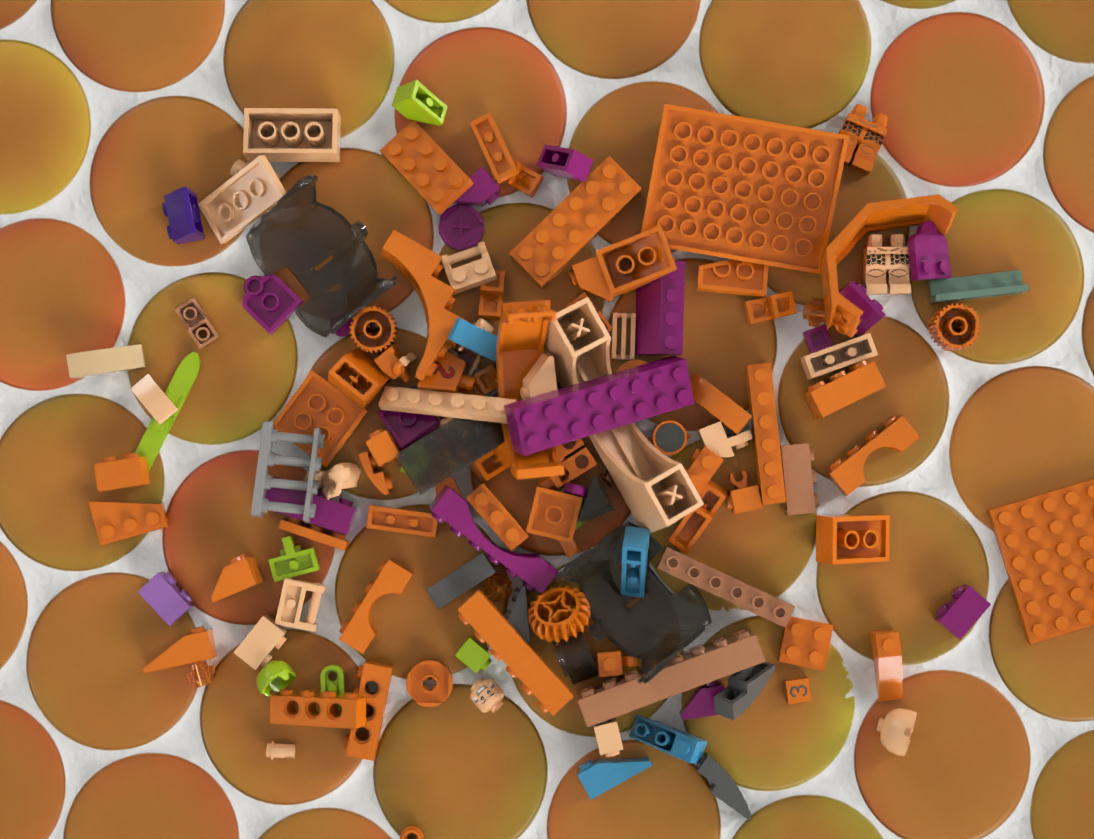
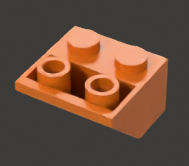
[328,348,392,410]

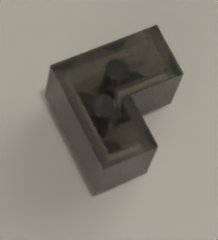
[552,632,599,684]

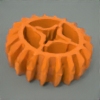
[528,584,591,644]

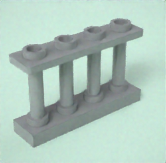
[251,421,325,523]

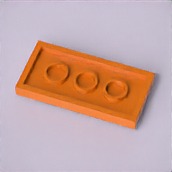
[379,120,474,215]

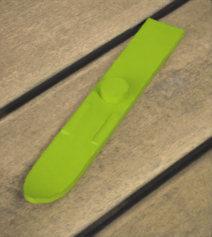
[135,352,200,471]

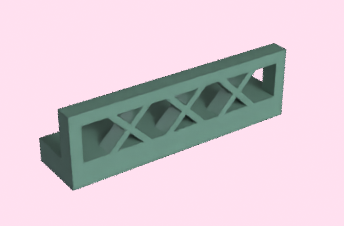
[927,270,1029,304]

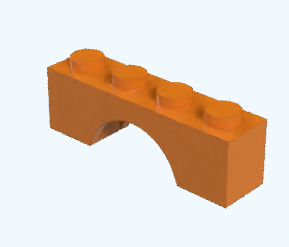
[826,415,920,496]
[339,559,414,654]

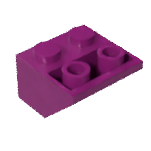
[839,281,886,338]

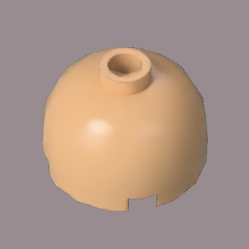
[876,708,917,757]

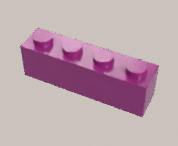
[266,476,357,535]

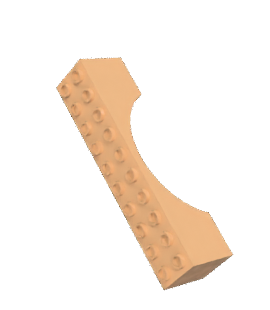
[544,297,704,534]

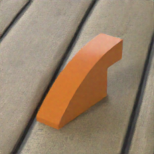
[469,442,510,484]

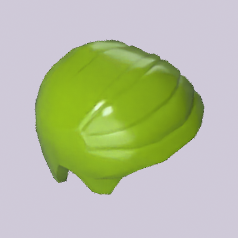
[256,660,297,697]

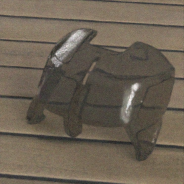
[246,175,397,338]
[555,521,712,684]

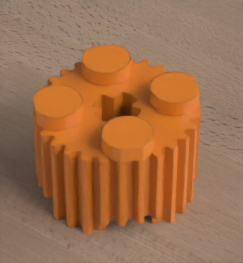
[928,303,981,351]
[349,306,398,354]

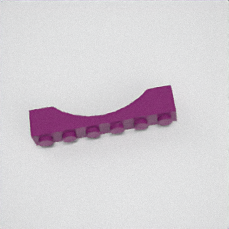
[429,485,559,594]

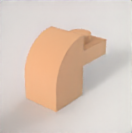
[697,421,753,458]

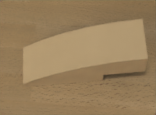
[66,344,146,379]

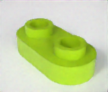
[320,664,346,711]

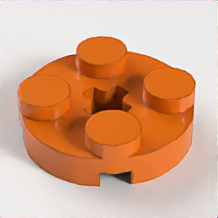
[406,659,453,707]

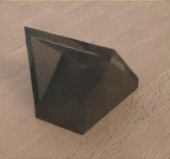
[578,475,615,522]

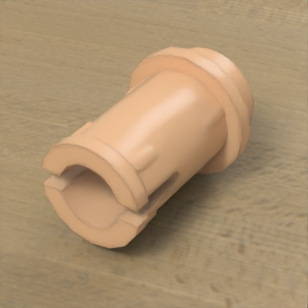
[266,741,296,760]

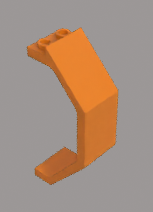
[821,194,958,338]
[496,300,564,479]

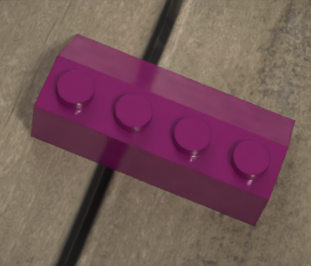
[635,261,685,356]

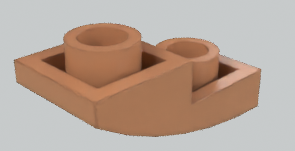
[174,297,220,349]

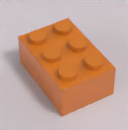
[803,360,886,419]

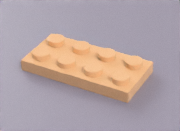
[198,155,288,244]

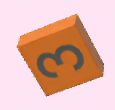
[784,677,812,704]

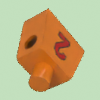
[418,352,477,393]

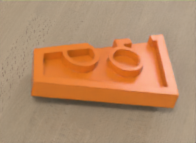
[696,260,769,297]
[88,501,169,546]

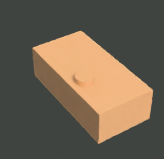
[243,108,341,162]

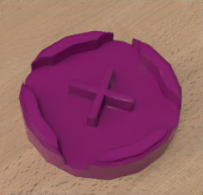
[438,204,484,251]

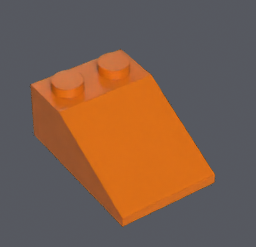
[595,225,678,297]
[816,514,890,564]

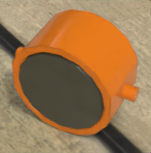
[648,420,690,455]

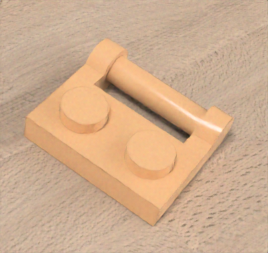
[442,241,497,295]
[274,577,326,631]

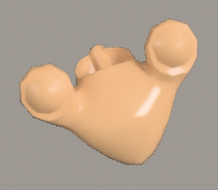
[303,463,361,500]

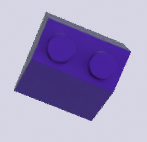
[162,187,205,244]

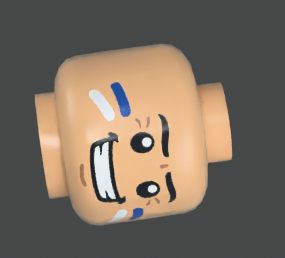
[470,677,504,713]

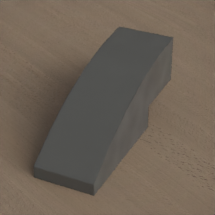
[426,552,496,609]
[714,662,775,720]
[695,753,752,820]

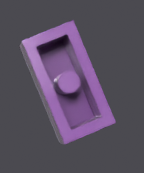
[138,571,195,626]

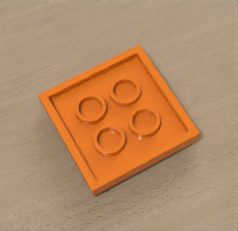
[273,370,369,467]

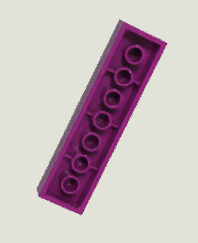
[504,356,694,456]

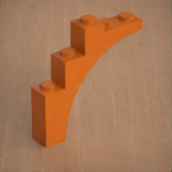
[381,230,468,382]

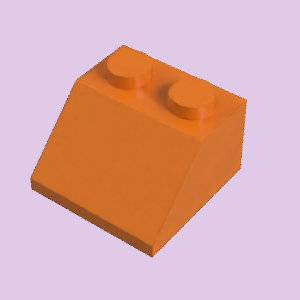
[211,554,264,603]

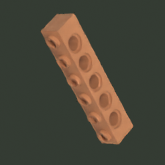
[655,546,795,628]

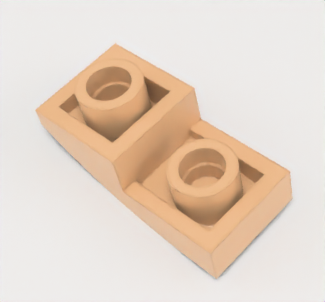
[130,374,178,424]

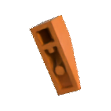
[143,626,217,673]
[870,629,902,702]

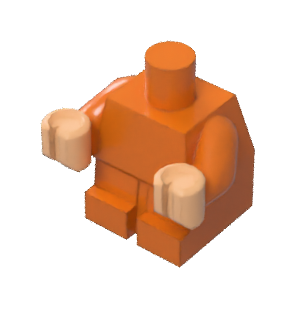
[374,343,417,383]

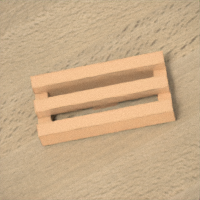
[611,313,636,360]

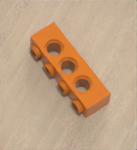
[343,660,394,761]
[270,689,366,729]

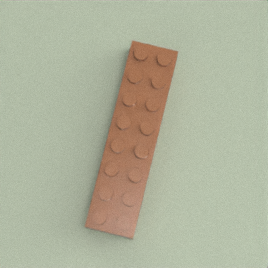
[577,628,766,728]

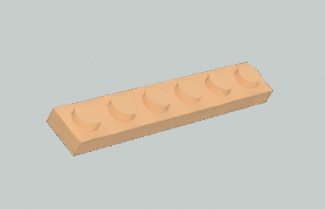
[378,386,517,424]

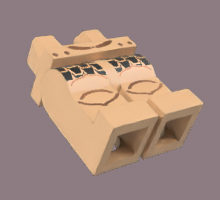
[862,234,911,295]

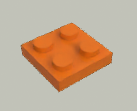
[526,487,583,543]
[777,616,834,671]

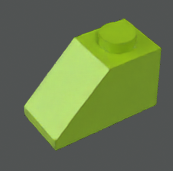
[392,79,448,126]

